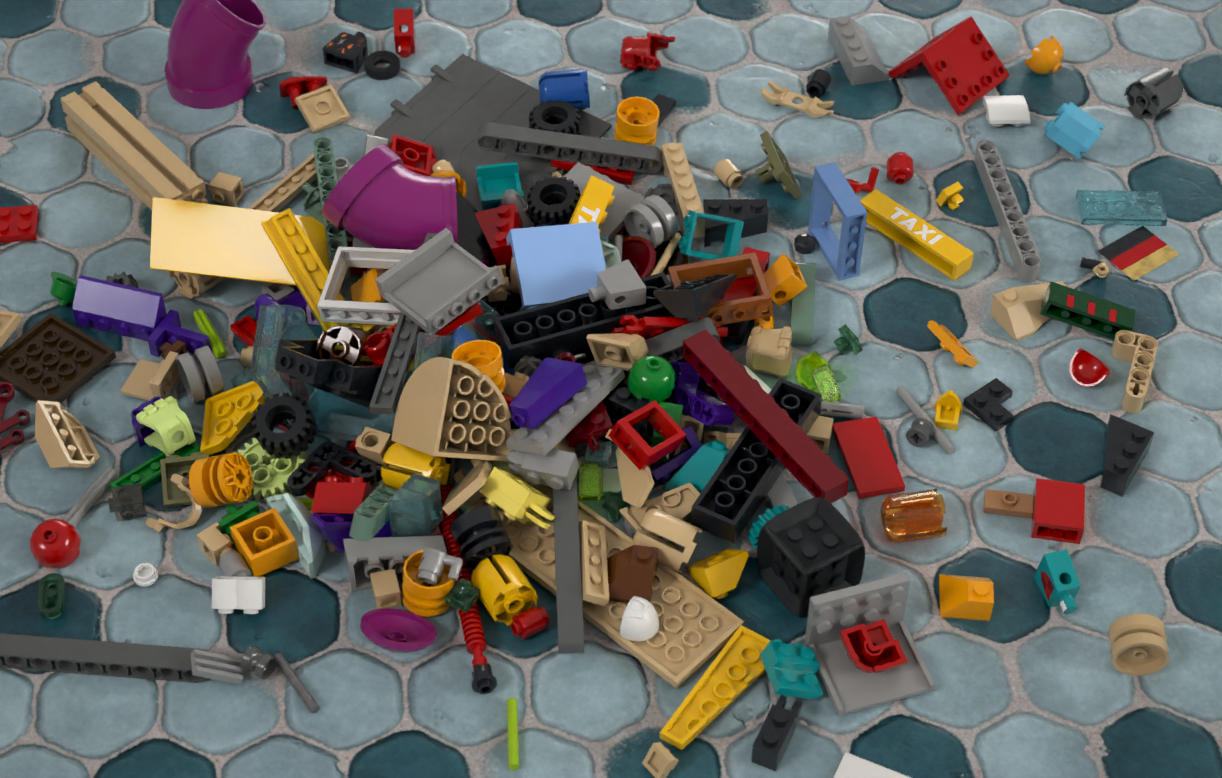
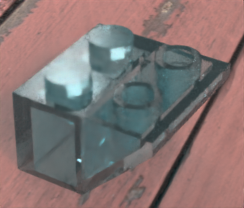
[387,473,443,537]

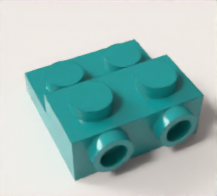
[760,639,823,700]

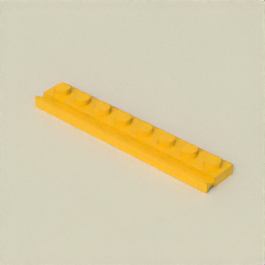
[261,208,369,358]

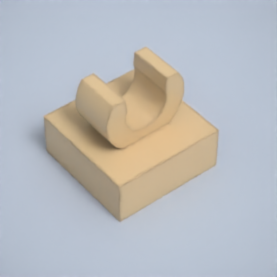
[642,742,679,778]

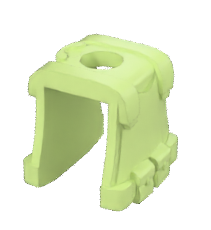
[136,396,196,456]

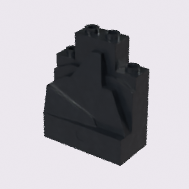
[275,339,383,409]

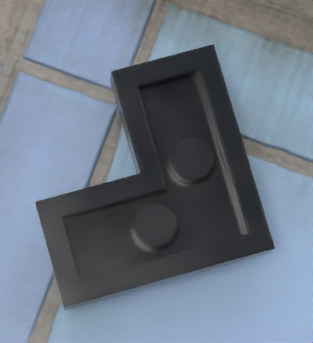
[963,378,1013,432]

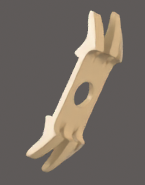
[761,81,834,118]

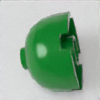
[628,355,675,402]

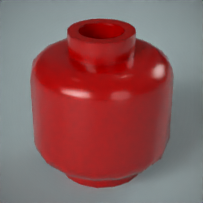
[886,152,914,185]

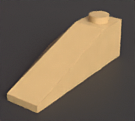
[990,281,1067,341]

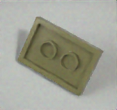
[755,131,802,199]

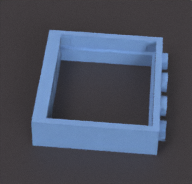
[808,162,867,281]

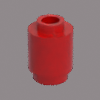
[510,607,550,639]

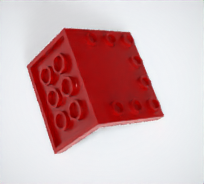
[888,16,1010,115]

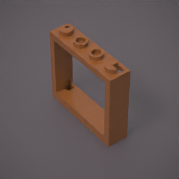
[668,252,773,326]

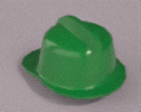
[50,272,77,307]

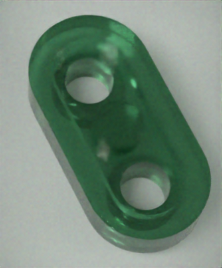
[37,573,66,619]

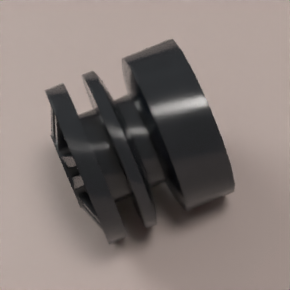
[449,506,513,569]

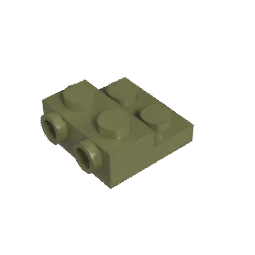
[160,452,209,508]

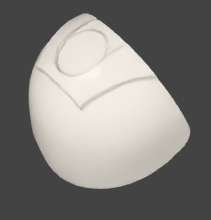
[620,596,659,641]

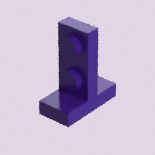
[147,309,211,357]
[650,426,702,481]

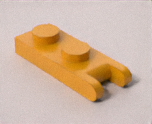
[927,320,979,368]

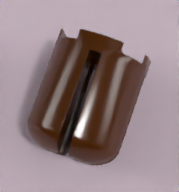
[316,325,373,366]

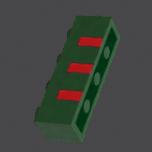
[1040,281,1135,339]

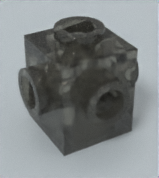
[108,483,146,522]

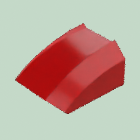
[388,134,437,176]

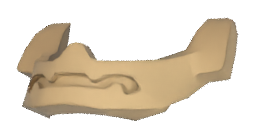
[145,474,202,532]

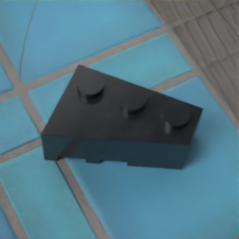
[703,199,768,247]
[1100,414,1154,497]

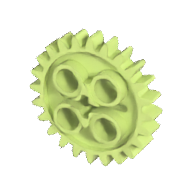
[238,432,308,502]

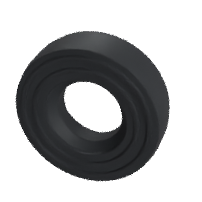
[364,51,400,80]

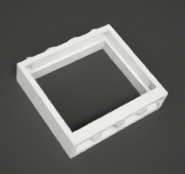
[317,246,415,325]

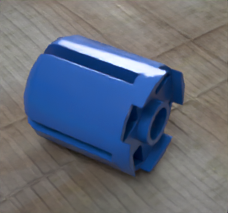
[539,69,590,110]

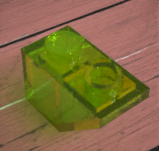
[795,351,842,402]
[578,464,603,501]

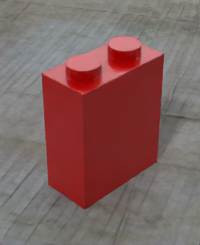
[1031,478,1085,544]

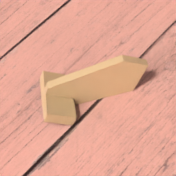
[605,429,654,509]

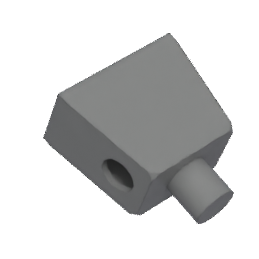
[588,260,646,310]

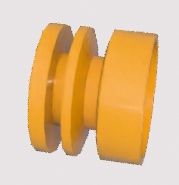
[614,97,660,146]
[451,340,506,393]
[189,452,253,508]
[401,550,455,617]

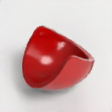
[1069,348,1111,387]

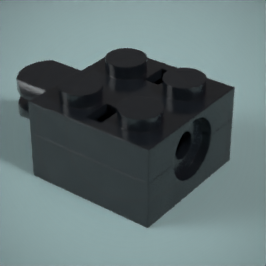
[606,368,670,434]

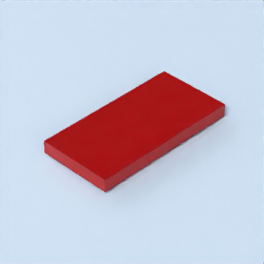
[832,416,905,499]

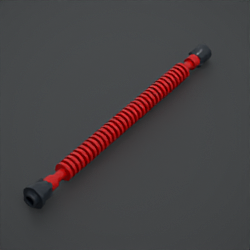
[435,458,497,694]

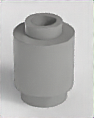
[219,550,252,577]

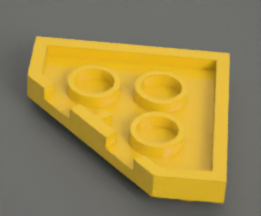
[200,376,270,455]

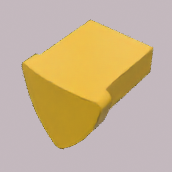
[934,390,962,431]

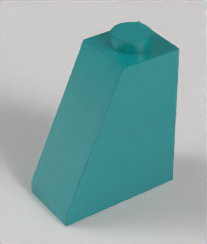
[665,440,731,494]

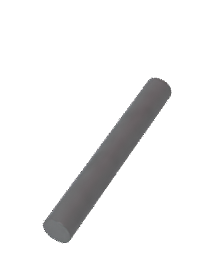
[274,653,320,713]

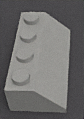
[828,16,890,86]

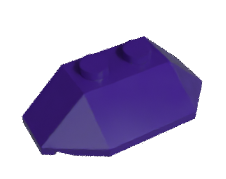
[311,512,408,553]

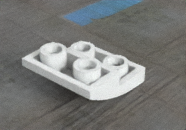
[983,95,1030,127]

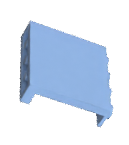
[506,222,606,311]

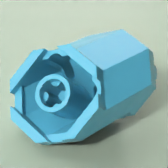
[1043,102,1106,160]

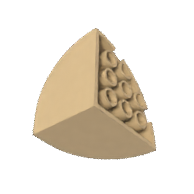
[391,357,514,461]

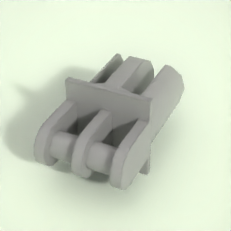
[501,189,532,228]

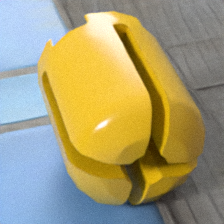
[381,442,450,500]
[471,554,538,626]

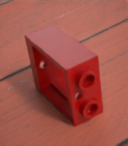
[608,400,687,470]

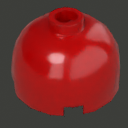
[29,518,81,569]

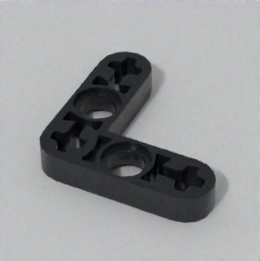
[287,442,378,496]

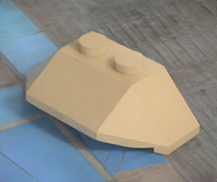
[35,400,100,470]

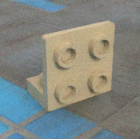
[121,351,179,401]

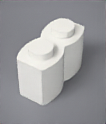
[212,576,265,614]

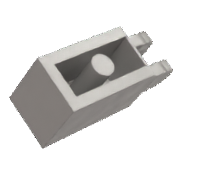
[507,449,579,490]

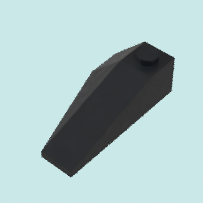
[653,274,737,322]

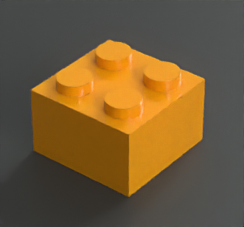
[230,507,299,577]

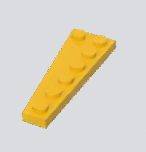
[660,625,771,750]

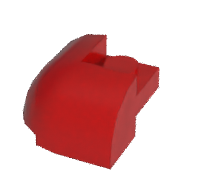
[839,619,907,673]

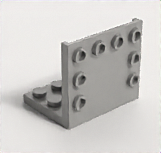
[804,573,935,716]

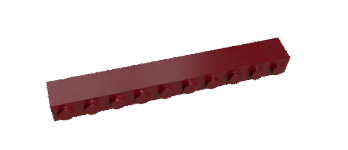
[682,329,849,504]

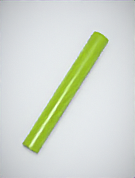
[507,698,519,770]

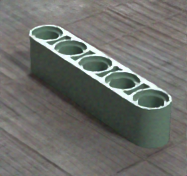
[790,262,816,346]
[349,482,402,541]

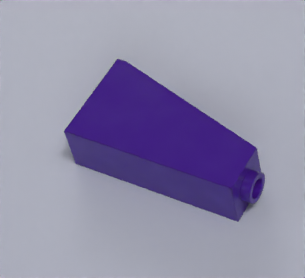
[509,358,587,429]

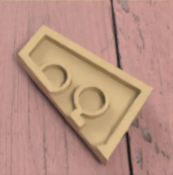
[619,483,700,538]

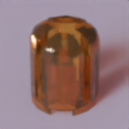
[880,489,947,544]

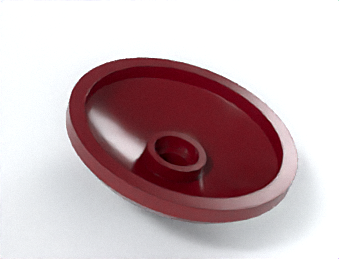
[613,236,656,278]

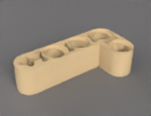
[1111,330,1158,413]

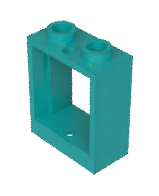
[679,210,744,260]

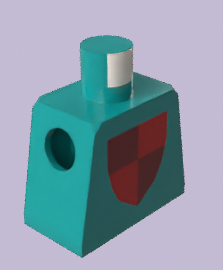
[1034,549,1080,614]

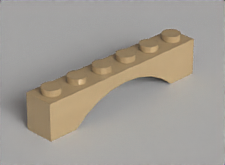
[661,143,705,238]

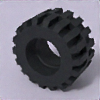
[529,100,581,135]
[527,176,581,227]
[252,393,317,459]

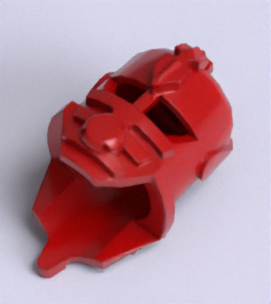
[620,32,675,71]

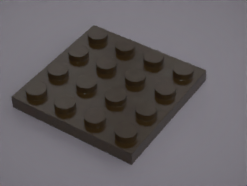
[0,313,116,403]

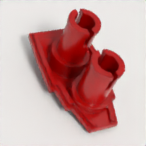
[279,76,327,110]

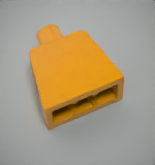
[757,253,807,306]

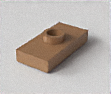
[983,489,1034,519]

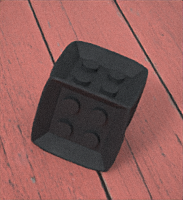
[756,497,865,618]

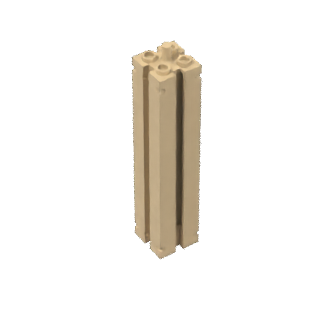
[60,81,208,210]

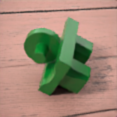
[218,500,260,542]

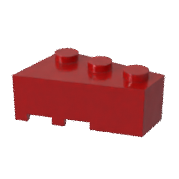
[474,203,523,267]

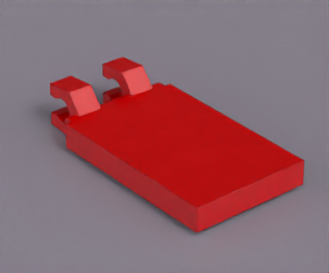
[611,315,704,340]

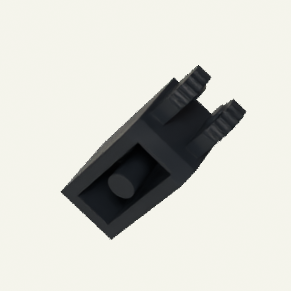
[751,695,802,771]

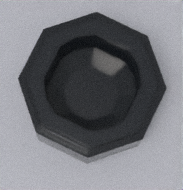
[794,234,815,254]

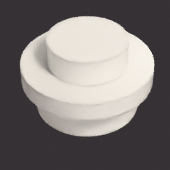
[133,563,158,587]

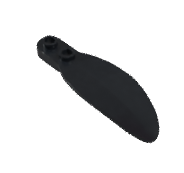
[456,192,511,285]

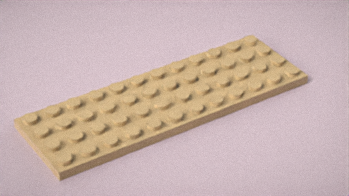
[465,474,744,689]

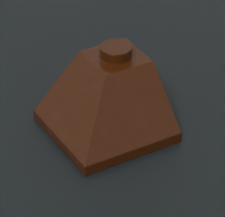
[607,545,658,603]

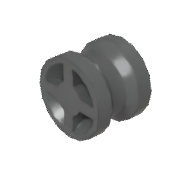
[906,418,935,447]

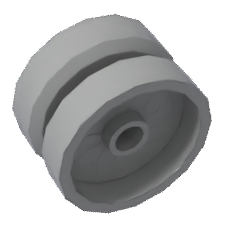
[624,195,678,249]
[175,346,224,403]

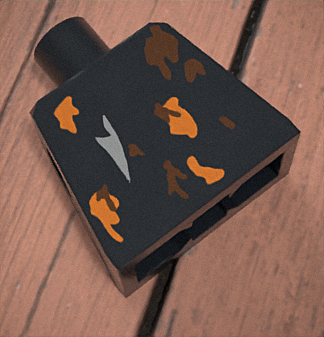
[323,31,368,74]

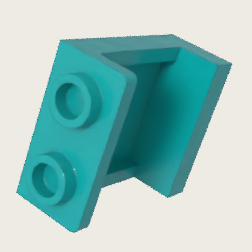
[476,162,524,211]

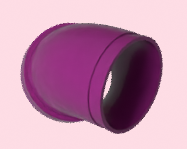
[165,0,266,109]
[322,144,458,250]

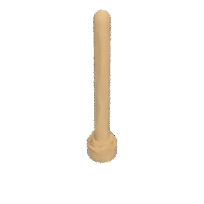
[650,233,681,276]

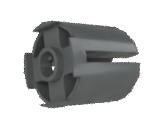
[1124,67,1183,119]

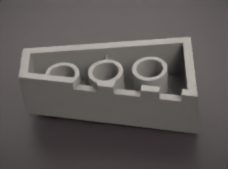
[343,535,447,592]

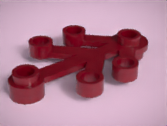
[0,382,30,450]

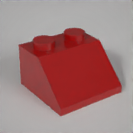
[312,476,370,514]

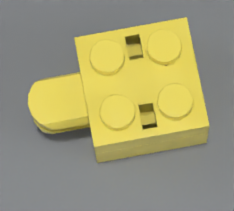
[479,467,555,529]

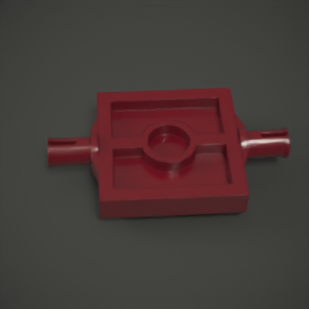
[565,401,613,452]

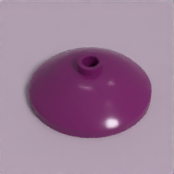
[360,608,437,653]

